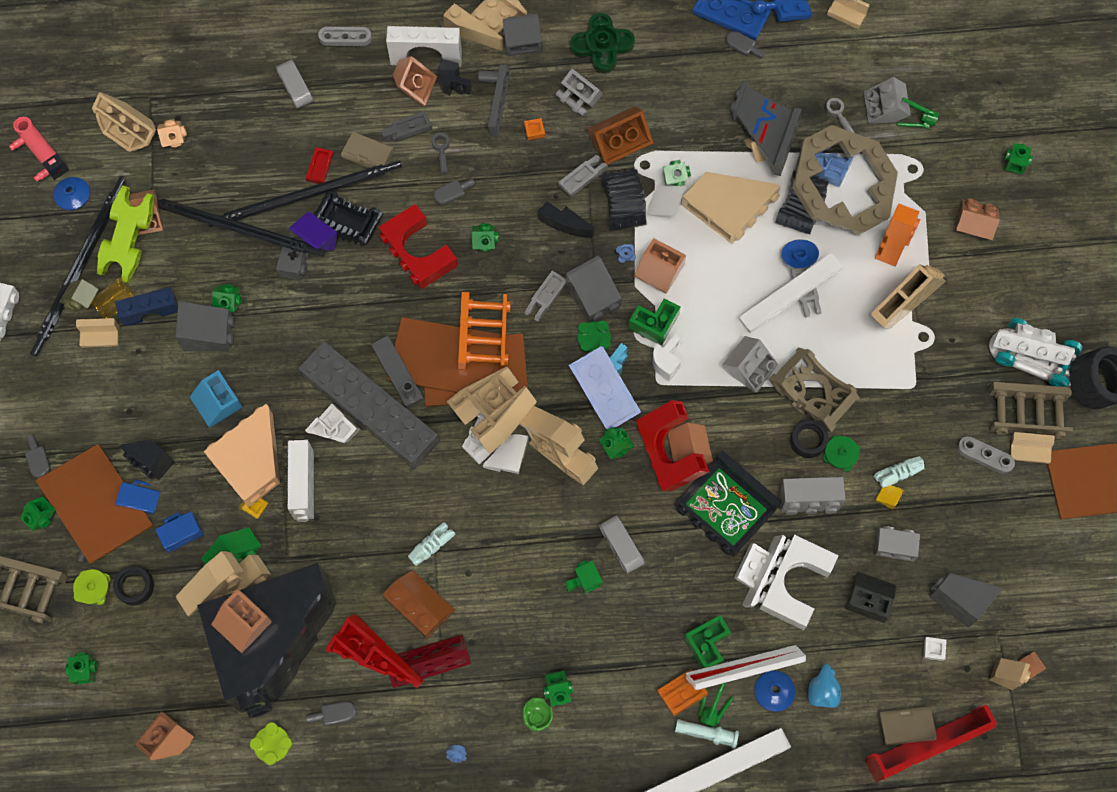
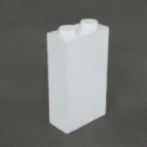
[288,440,314,522]

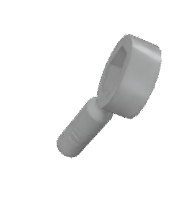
[825,98,855,133]

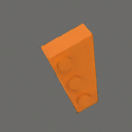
[875,203,920,267]

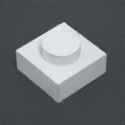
[923,637,946,661]

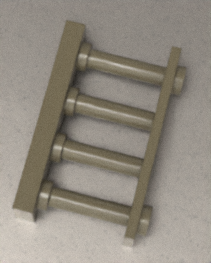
[989,382,1073,439]
[0,556,68,624]

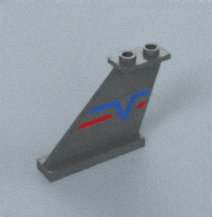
[731,81,802,176]

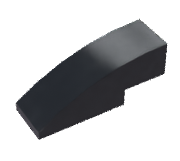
[538,201,595,238]

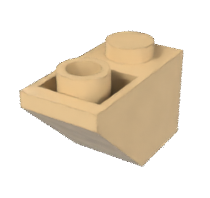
[989,658,1031,690]

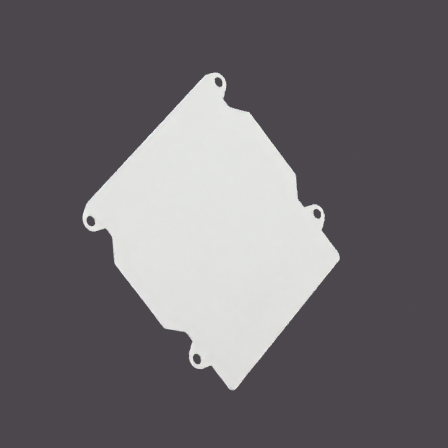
[634,151,935,389]

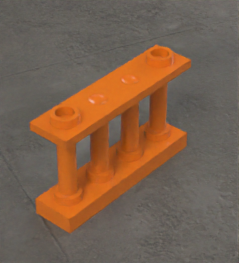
[458,292,510,370]

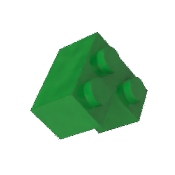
[628,298,681,346]
[201,527,261,565]
[684,615,731,669]

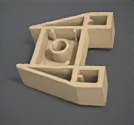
[443,0,527,51]
[447,366,537,454]
[519,406,598,486]
[176,551,271,617]

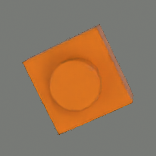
[524,118,545,140]

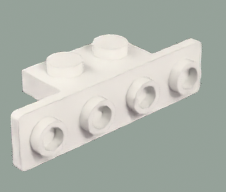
[993,323,1075,365]
[734,535,786,607]

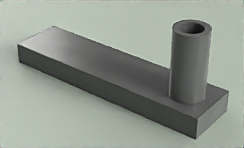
[478,64,510,136]
[371,336,424,409]

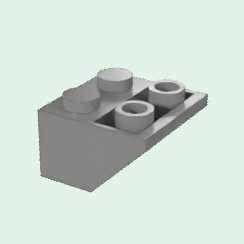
[864,77,911,124]
[723,336,779,393]

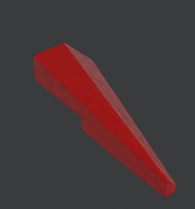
[325,614,424,688]

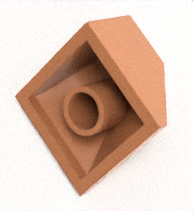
[393,56,437,106]
[135,711,194,761]

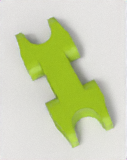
[97,186,154,283]

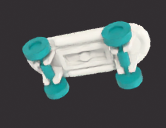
[989,318,1083,387]

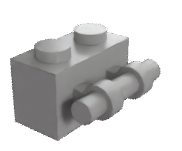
[556,69,603,117]

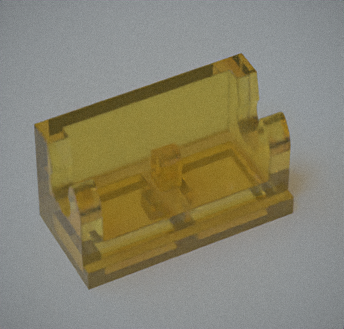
[91,277,134,319]

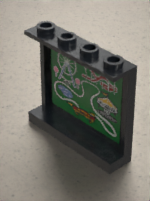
[675,450,782,557]

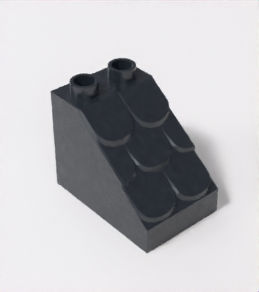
[197,563,337,718]

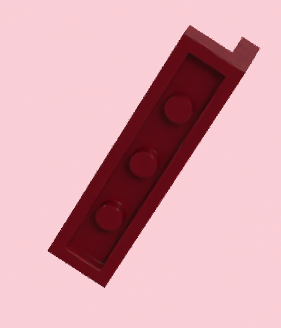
[389,634,471,688]

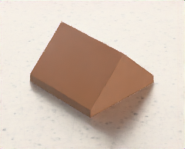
[667,422,713,464]

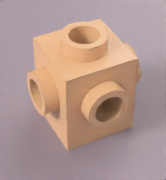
[157,119,187,147]

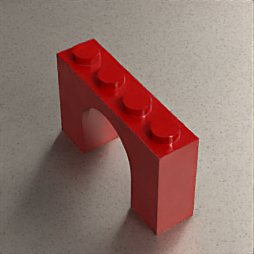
[378,204,458,290]
[636,400,709,492]

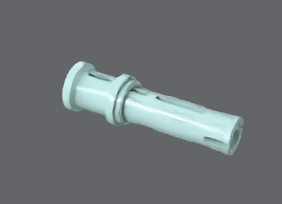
[675,719,739,749]

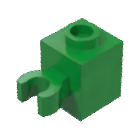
[565,561,603,595]

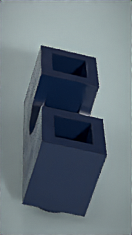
[115,287,178,327]

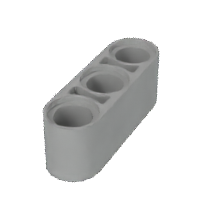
[276,59,313,109]
[599,515,644,574]

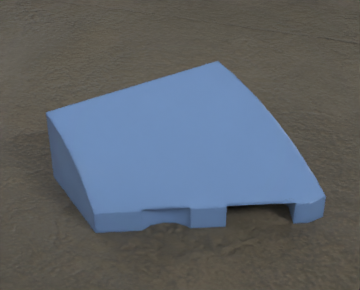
[815,153,854,187]

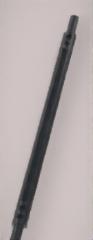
[208,160,402,227]
[30,178,126,357]
[157,198,325,257]

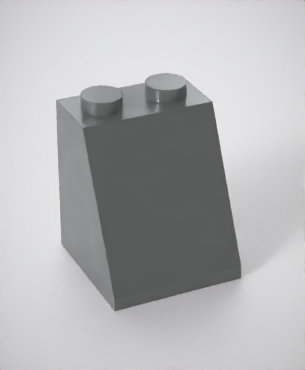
[566,255,622,322]
[176,302,234,351]
[930,573,1002,628]

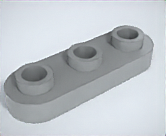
[318,27,372,46]
[957,437,1015,474]

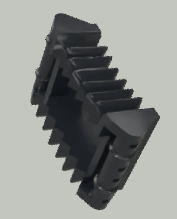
[600,168,647,231]
[775,169,829,235]
[314,190,383,247]

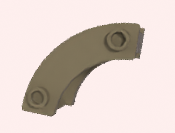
[769,347,860,432]

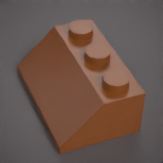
[587,106,653,165]
[382,570,455,640]

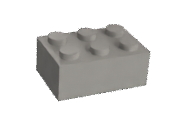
[778,477,845,515]

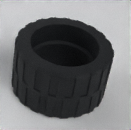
[1069,346,1117,410]

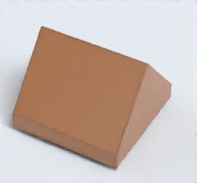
[1019,651,1046,679]

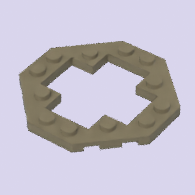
[792,125,898,235]

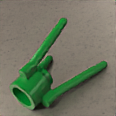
[897,98,939,129]
[698,682,734,727]

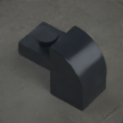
[437,58,472,96]

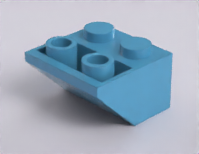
[190,370,243,428]

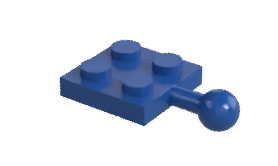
[752,0,812,22]

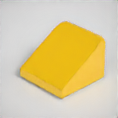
[875,485,904,510]
[239,498,268,519]

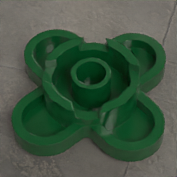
[570,13,635,73]

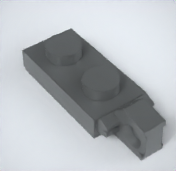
[381,111,432,142]

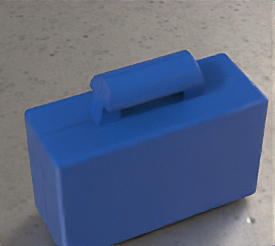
[115,479,160,514]
[155,511,204,553]

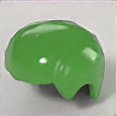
[522,697,553,731]

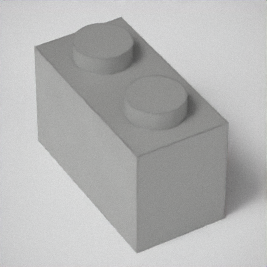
[874,526,920,562]

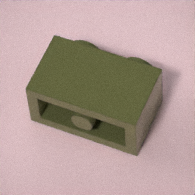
[59,279,99,312]

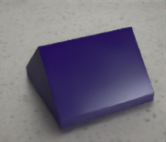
[289,211,337,251]

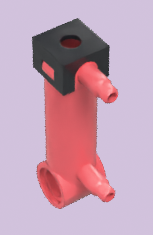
[9,117,69,181]

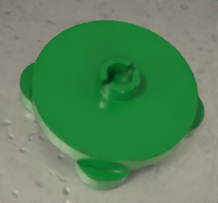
[578,321,611,353]
[823,435,860,472]

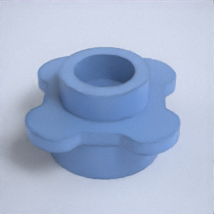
[616,244,636,263]
[446,745,467,763]

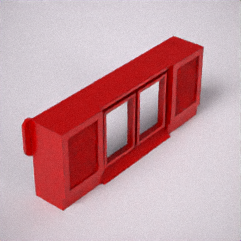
[866,705,997,783]

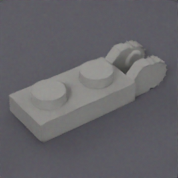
[559,155,608,198]
[791,266,822,317]
[525,271,566,322]

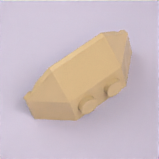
[92,92,156,152]

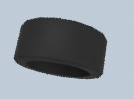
[790,419,829,458]
[113,566,154,606]

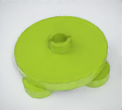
[73,569,111,605]
[250,722,292,765]

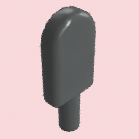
[726,31,765,58]
[433,178,475,205]
[25,435,50,479]
[306,701,356,726]

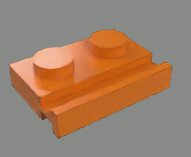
[657,669,708,716]

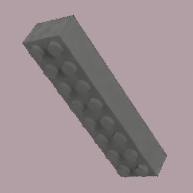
[298,341,440,470]

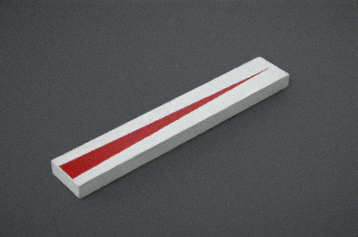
[686,645,806,690]

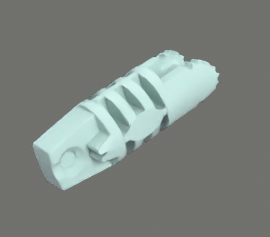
[874,456,924,488]
[408,522,455,566]

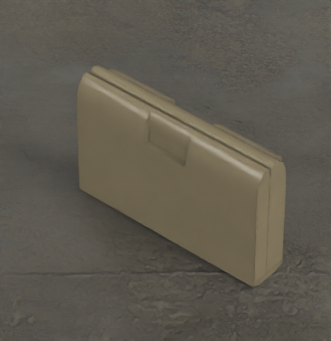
[341,132,394,168]
[879,706,937,746]

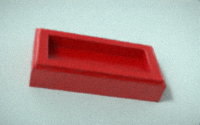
[305,147,334,184]

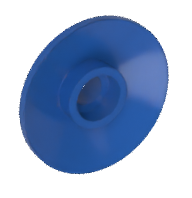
[53,177,90,210]
[781,239,819,268]
[754,671,795,712]

